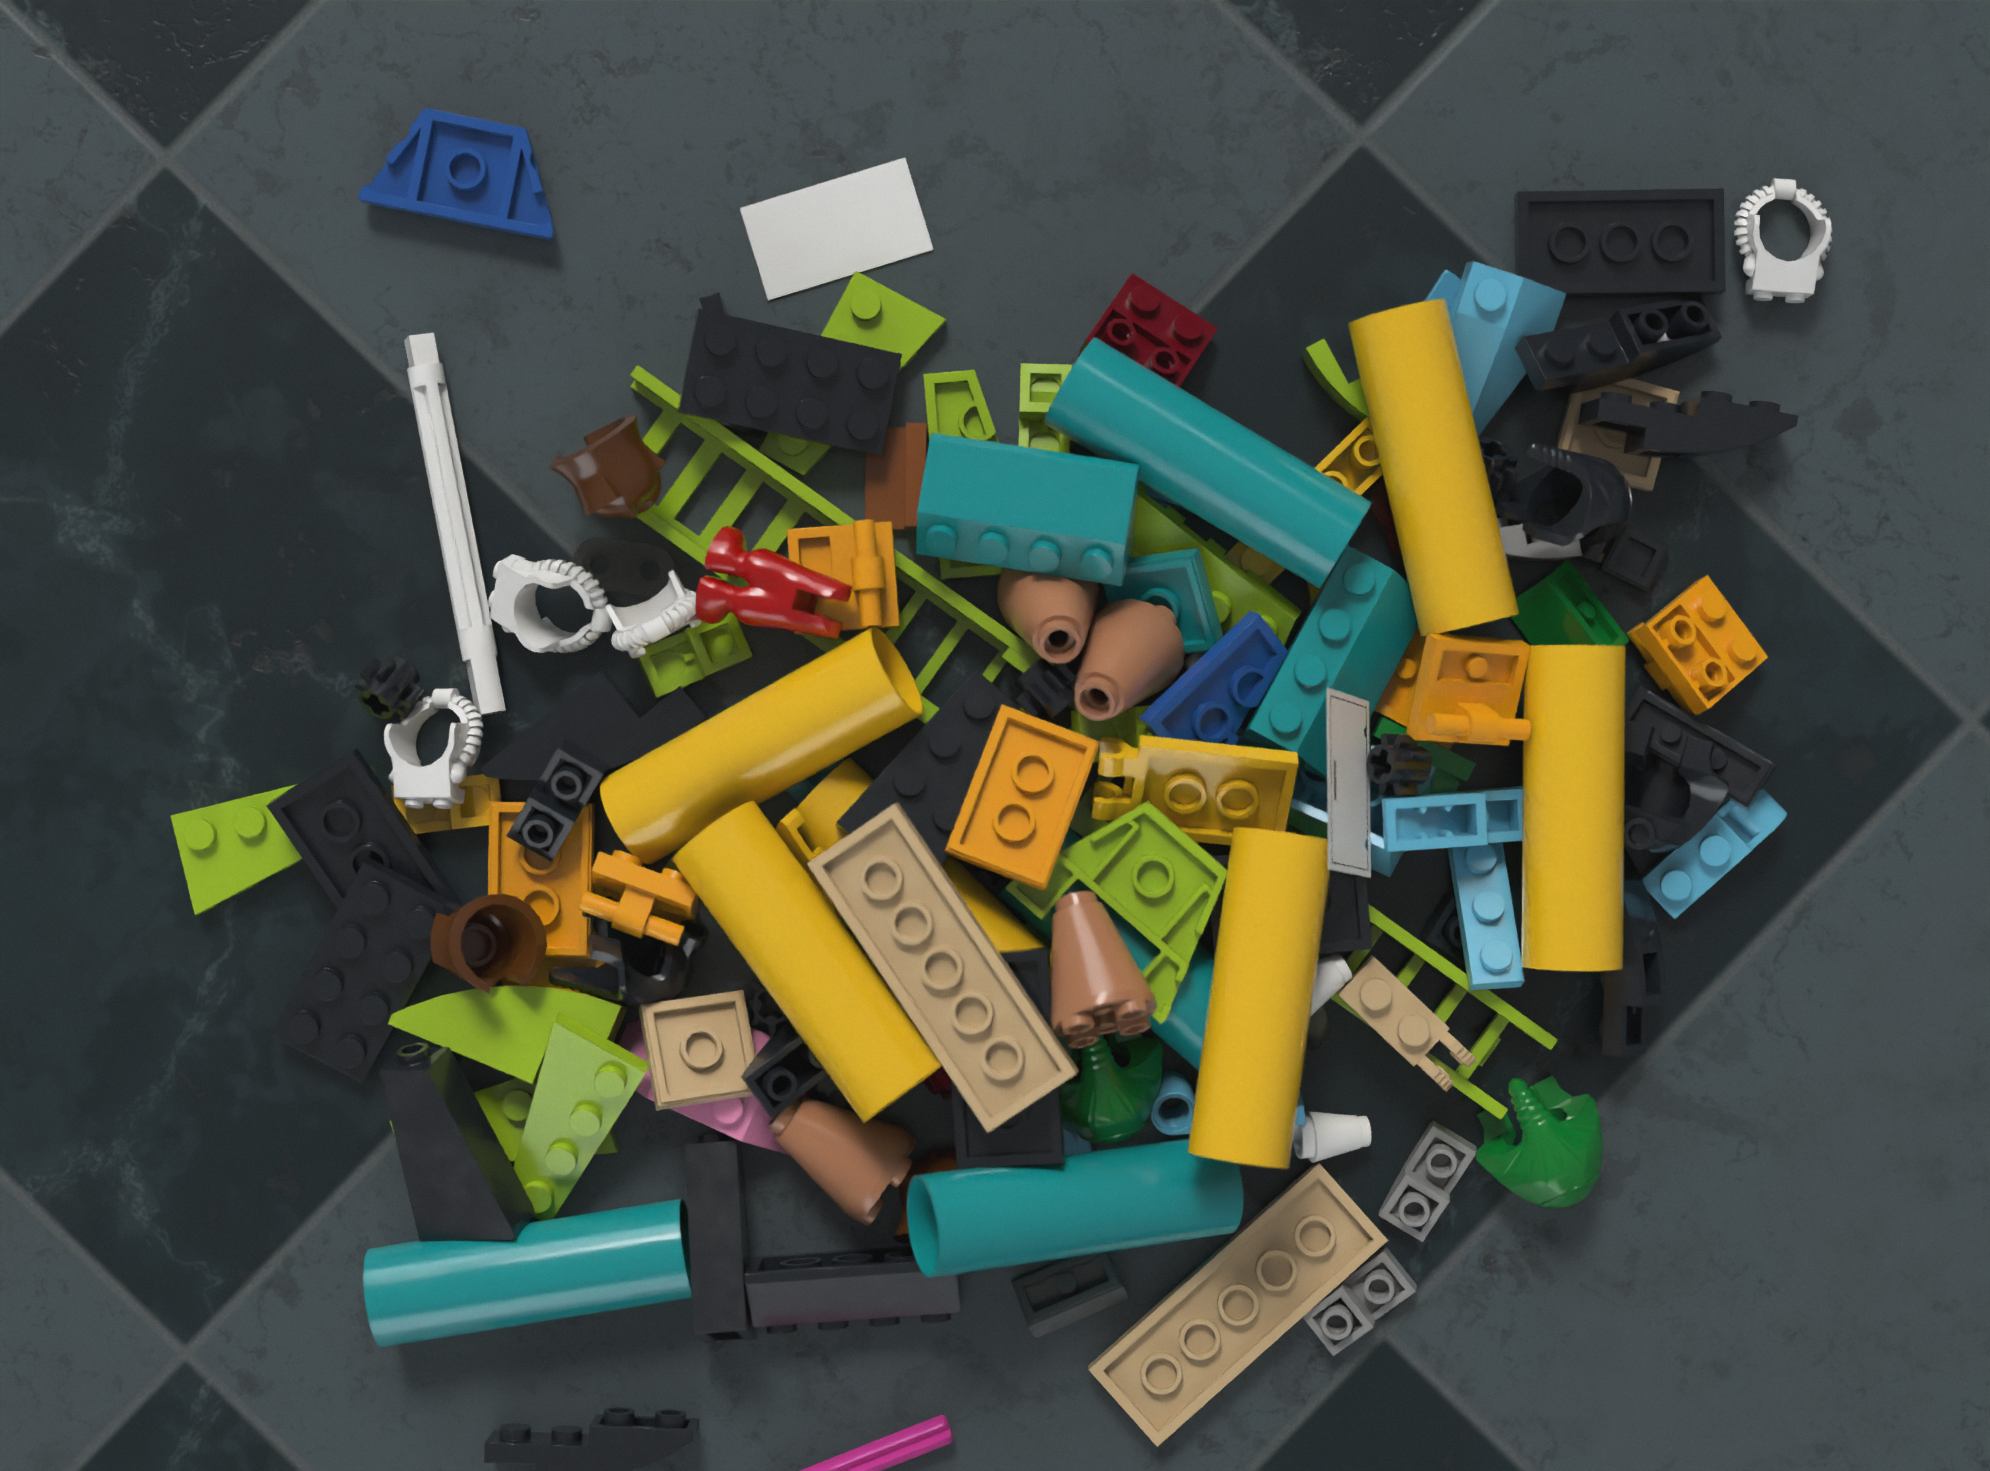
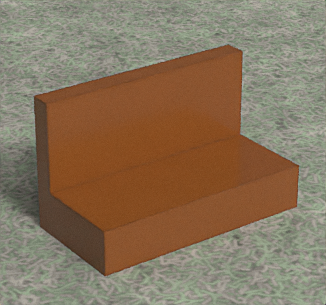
[865,423,928,531]

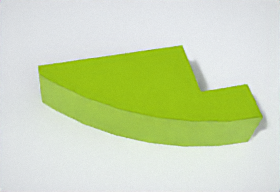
[388,985,628,1084]

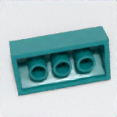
[916,433,1140,586]
[1242,545,1418,780]

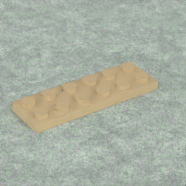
[807,803,1079,1133]
[1088,1161,1388,1447]

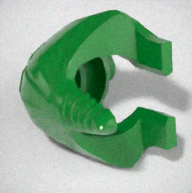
[1056,1030,1163,1146]
[1475,1075,1603,1208]

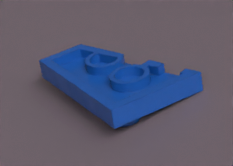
[1139,611,1288,745]

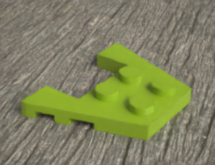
[1005,801,1227,1024]

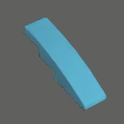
[1382,786,1523,852]

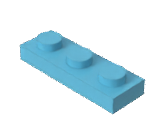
[1447,842,1525,991]

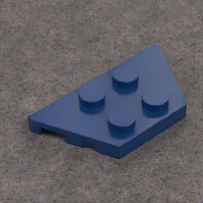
[358,108,556,242]

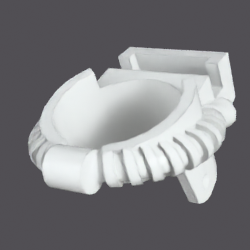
[1734,178,1832,303]
[488,554,612,653]
[605,570,702,658]
[384,688,483,809]

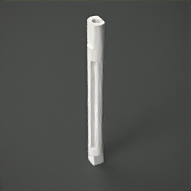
[404,333,506,716]

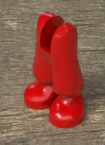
[695,526,852,639]

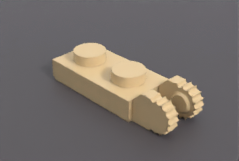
[1336,955,1477,1092]

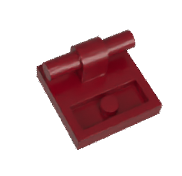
[1078,273,1218,387]

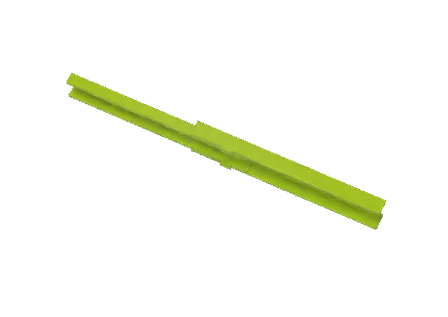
[630,365,1558,1120]

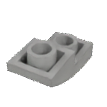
[1497,517,1582,562]
[1378,1120,1477,1242]
[1303,1245,1417,1356]

